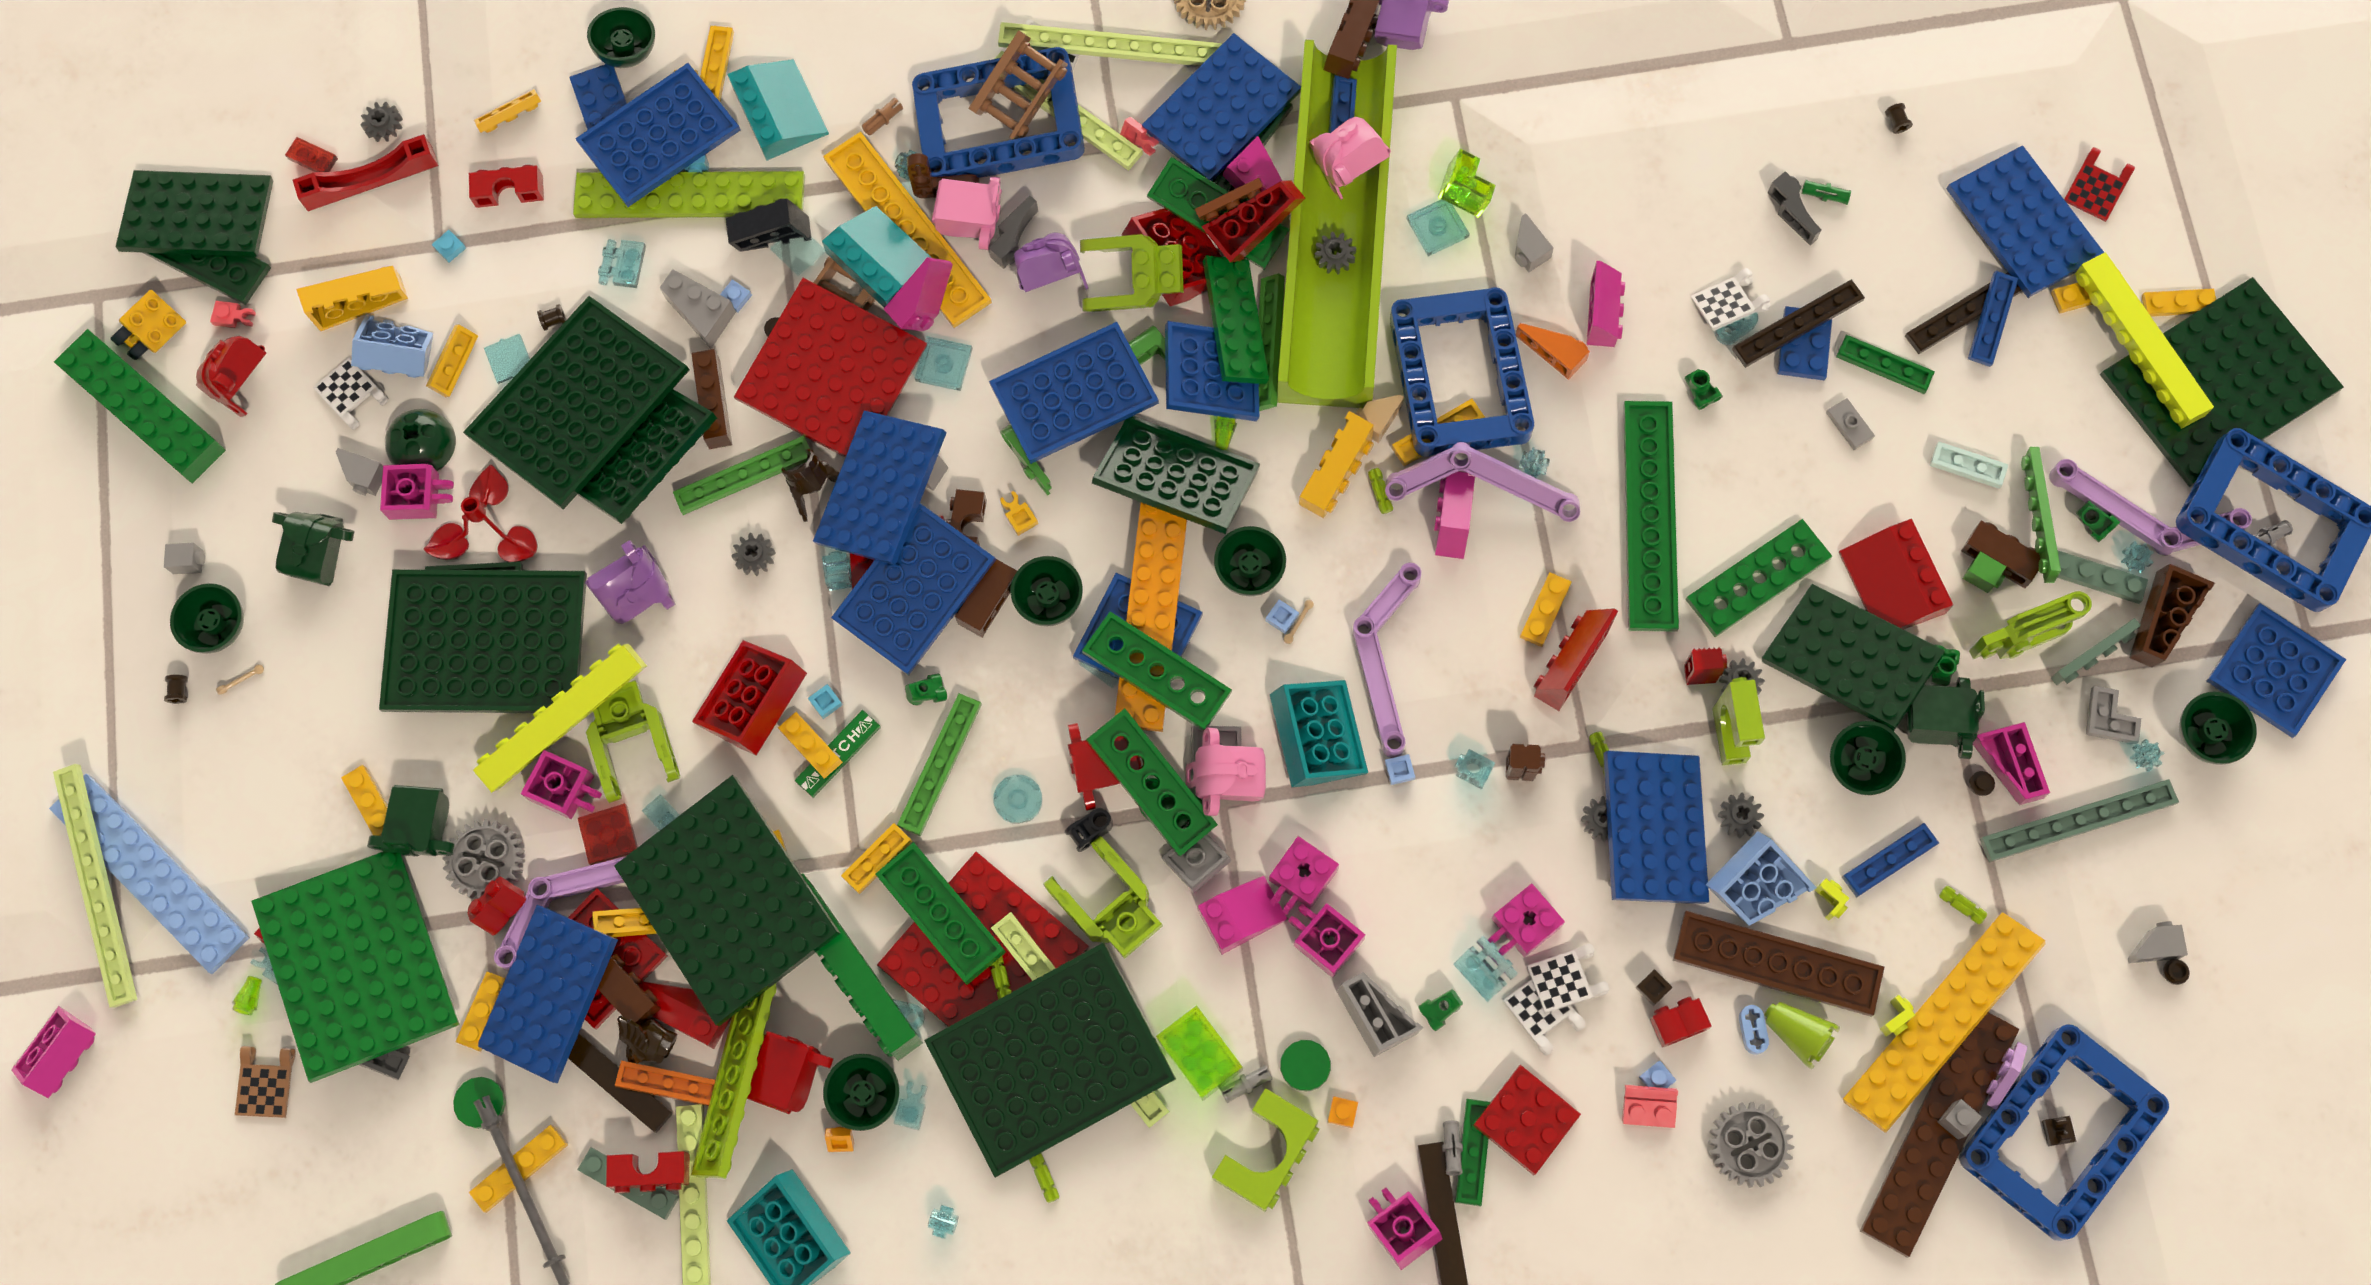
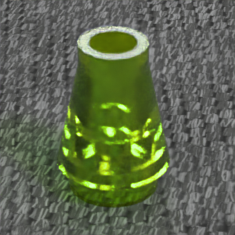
[1214,416,1237,450]
[232,976,262,1015]

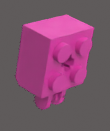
[380,464,454,520]
[521,750,602,820]
[1269,836,1339,915]
[1487,883,1565,958]
[1288,904,1366,978]
[1367,1187,1443,1270]

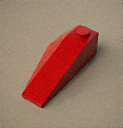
[640,982,732,1049]

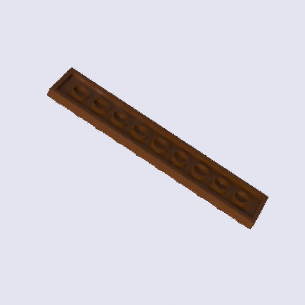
[1860,1012,2019,1257]

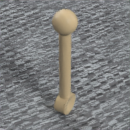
[1284,600,1314,644]
[216,665,264,695]

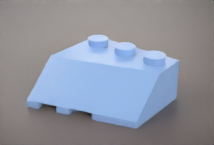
[351,313,433,378]
[1706,831,1817,926]

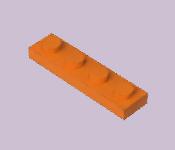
[615,1060,715,1106]

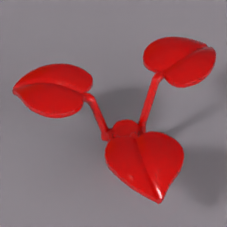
[424,465,538,562]

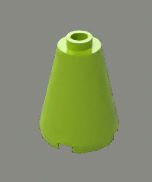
[1764,1002,1840,1069]

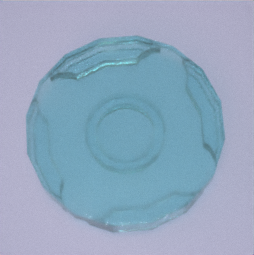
[993,775,1043,824]

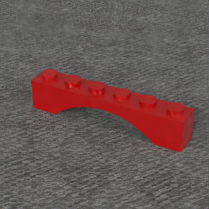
[292,134,439,211]

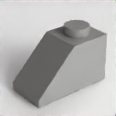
[1515,213,1554,272]
[336,448,383,496]
[2128,921,2188,963]

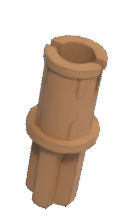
[862,98,903,136]

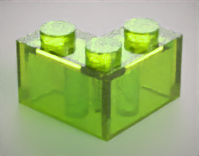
[1438,149,1496,218]

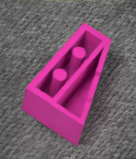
[1222,136,1282,189]
[1434,471,1475,559]
[1973,722,2050,805]

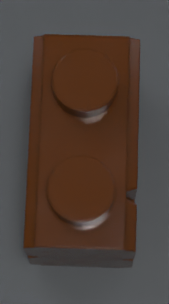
[1506,744,1545,781]

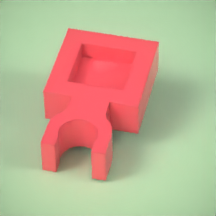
[1120,117,1159,156]
[210,301,256,328]

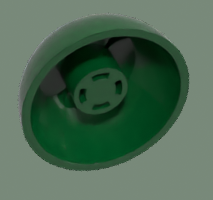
[587,7,655,68]
[385,409,456,471]
[1214,526,1286,596]
[1011,556,1083,626]
[170,583,244,654]
[2179,692,2257,765]
[1830,721,1906,795]
[823,1054,900,1131]

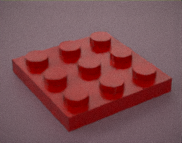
[1473,1065,1581,1176]

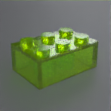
[1156,1005,1243,1101]

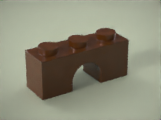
[947,489,987,546]

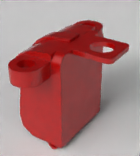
[196,336,266,417]
[1068,723,1142,811]
[747,1031,834,1114]

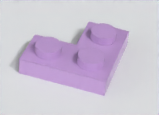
[1986,1042,2028,1110]

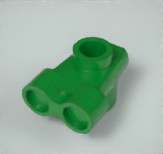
[1684,369,1723,410]
[2076,501,2120,543]
[1931,645,1960,686]
[905,673,947,705]
[1418,989,1463,1031]

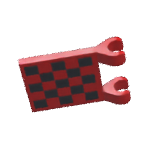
[2064,147,2135,222]

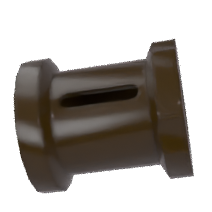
[1885,103,1913,134]
[537,304,566,331]
[164,675,188,704]

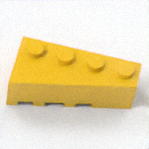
[296,265,408,332]
[1299,411,1374,518]

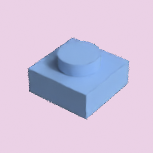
[720,279,752,313]
[1265,599,1299,634]
[1385,754,1415,785]
[1639,1061,1676,1088]

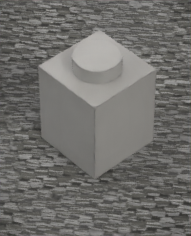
[164,543,205,574]
[1937,1099,1982,1139]

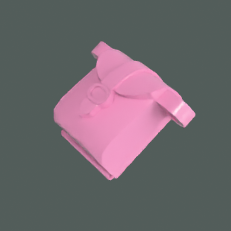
[1309,117,1391,200]
[932,176,1002,250]
[1186,728,1266,816]

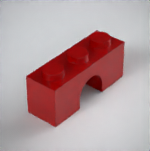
[469,165,544,208]
[606,1151,690,1193]

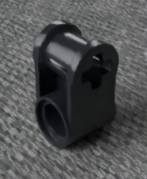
[1065,808,1113,852]

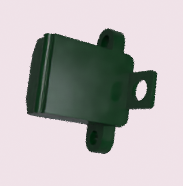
[272,512,355,586]
[1907,677,1985,759]
[367,785,454,857]

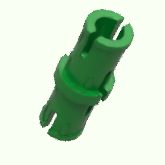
[1801,179,1851,205]

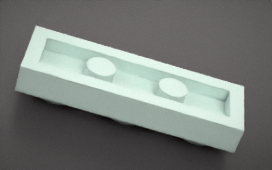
[1930,442,2009,489]

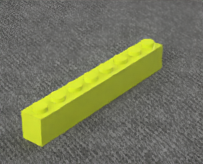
[2075,252,2214,429]
[473,644,647,793]

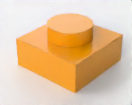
[1328,1096,1358,1128]
[825,1127,854,1152]

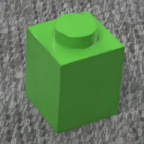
[1962,551,2006,593]

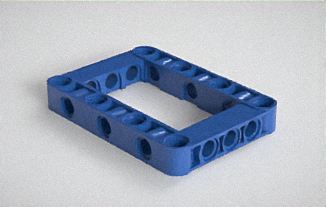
[912,47,1085,178]
[1390,287,1534,457]
[2176,428,2371,612]
[1959,1024,2169,1241]

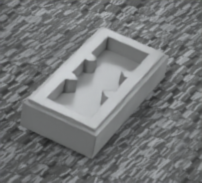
[1826,398,1875,450]

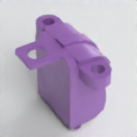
[1375,0,1449,50]
[1014,232,1089,292]
[585,540,676,624]

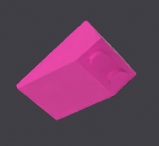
[884,257,953,331]
[1198,876,1288,955]

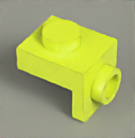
[1815,878,1850,920]
[1880,995,1915,1037]

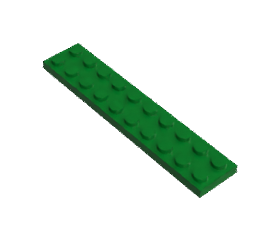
[1623,401,1679,632]

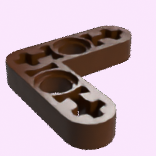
[907,153,980,199]

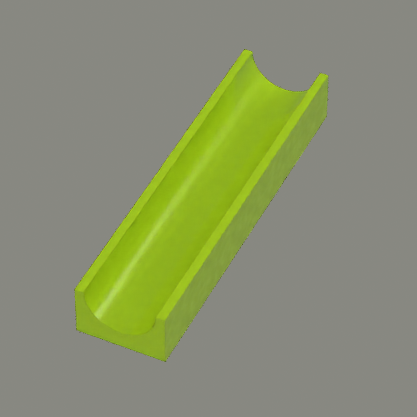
[1277,40,1397,408]

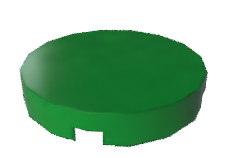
[1280,1040,1331,1092]
[453,1077,506,1129]

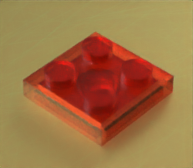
[577,803,638,865]

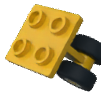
[110,290,186,360]

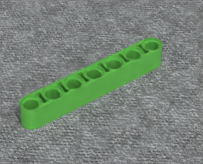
[275,1211,452,1285]

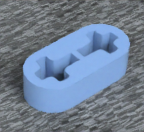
[1739,1005,1769,1055]

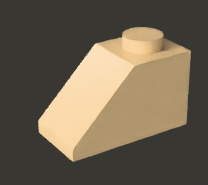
[1355,395,1404,443]

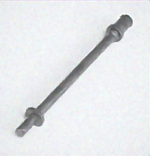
[474,1095,570,1285]

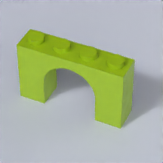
[1712,677,1765,766]
[1212,1088,1320,1212]

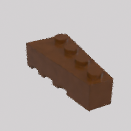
[1323,0,1381,79]
[2129,564,2215,667]

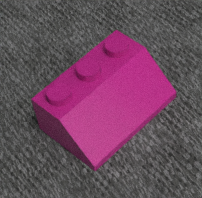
[1587,261,1625,347]
[11,1006,96,1099]

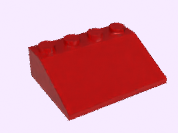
[1121,208,1222,307]
[1839,519,1953,630]
[1533,608,1618,711]
[692,640,807,756]

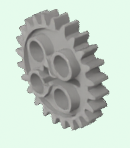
[442,819,525,899]
[1708,1102,1794,1188]

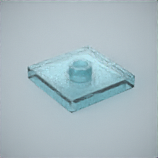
[1407,196,1470,256]
[915,336,973,391]

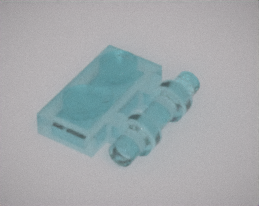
[598,239,646,288]
[1453,935,1518,1002]

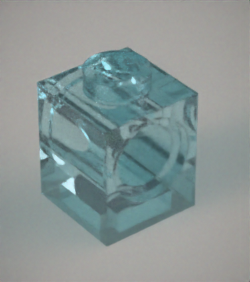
[822,551,852,591]
[1454,749,1495,789]

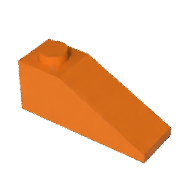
[1516,323,1590,380]

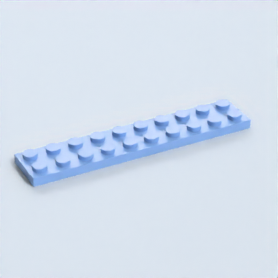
[49,774,249,974]

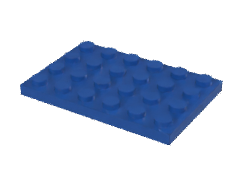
[1142,33,1301,181]
[575,63,741,207]
[1946,145,2104,298]
[989,322,1159,464]
[813,411,947,565]
[831,503,996,675]
[1603,751,1709,904]
[478,905,618,1083]

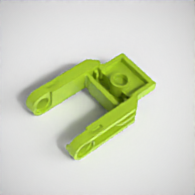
[1080,234,1184,312]
[1969,591,2092,659]
[586,680,680,803]
[1043,836,1163,959]

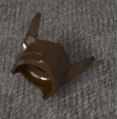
[781,449,840,522]
[617,1016,678,1064]

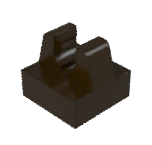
[1636,969,1673,1006]
[2042,1116,2077,1147]

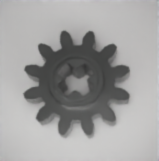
[360,102,403,142]
[1315,232,1356,275]
[732,533,776,576]
[1719,658,1765,695]
[1718,793,1764,838]
[1581,796,1608,842]

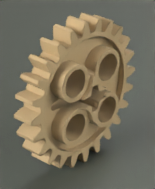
[1174,0,1246,30]

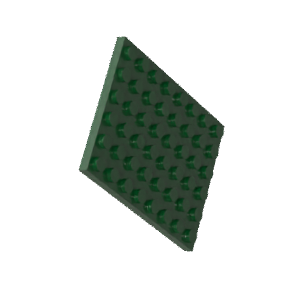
[2100,277,2344,487]
[463,296,690,510]
[379,569,587,713]
[614,775,840,1026]
[924,942,1176,1178]

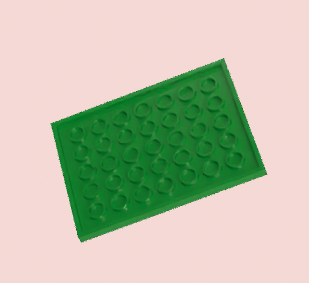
[251,851,460,1083]

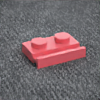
[1622,1085,1678,1128]

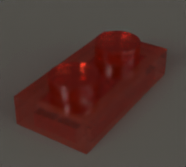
[285,137,338,172]

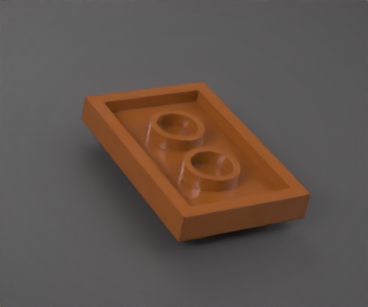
[1195,178,1266,223]

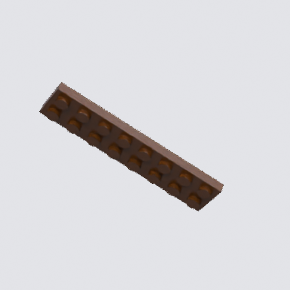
[1673,911,1885,1017]

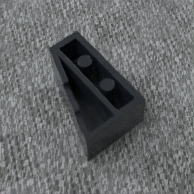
[726,198,812,252]

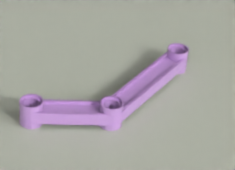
[1385,442,1580,522]
[2049,459,2252,556]
[1353,563,1421,758]
[494,857,625,971]

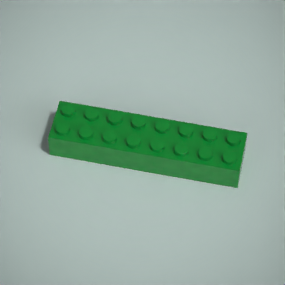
[54,329,226,484]
[801,873,923,1061]

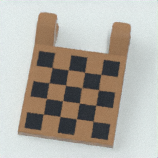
[235,1046,296,1118]

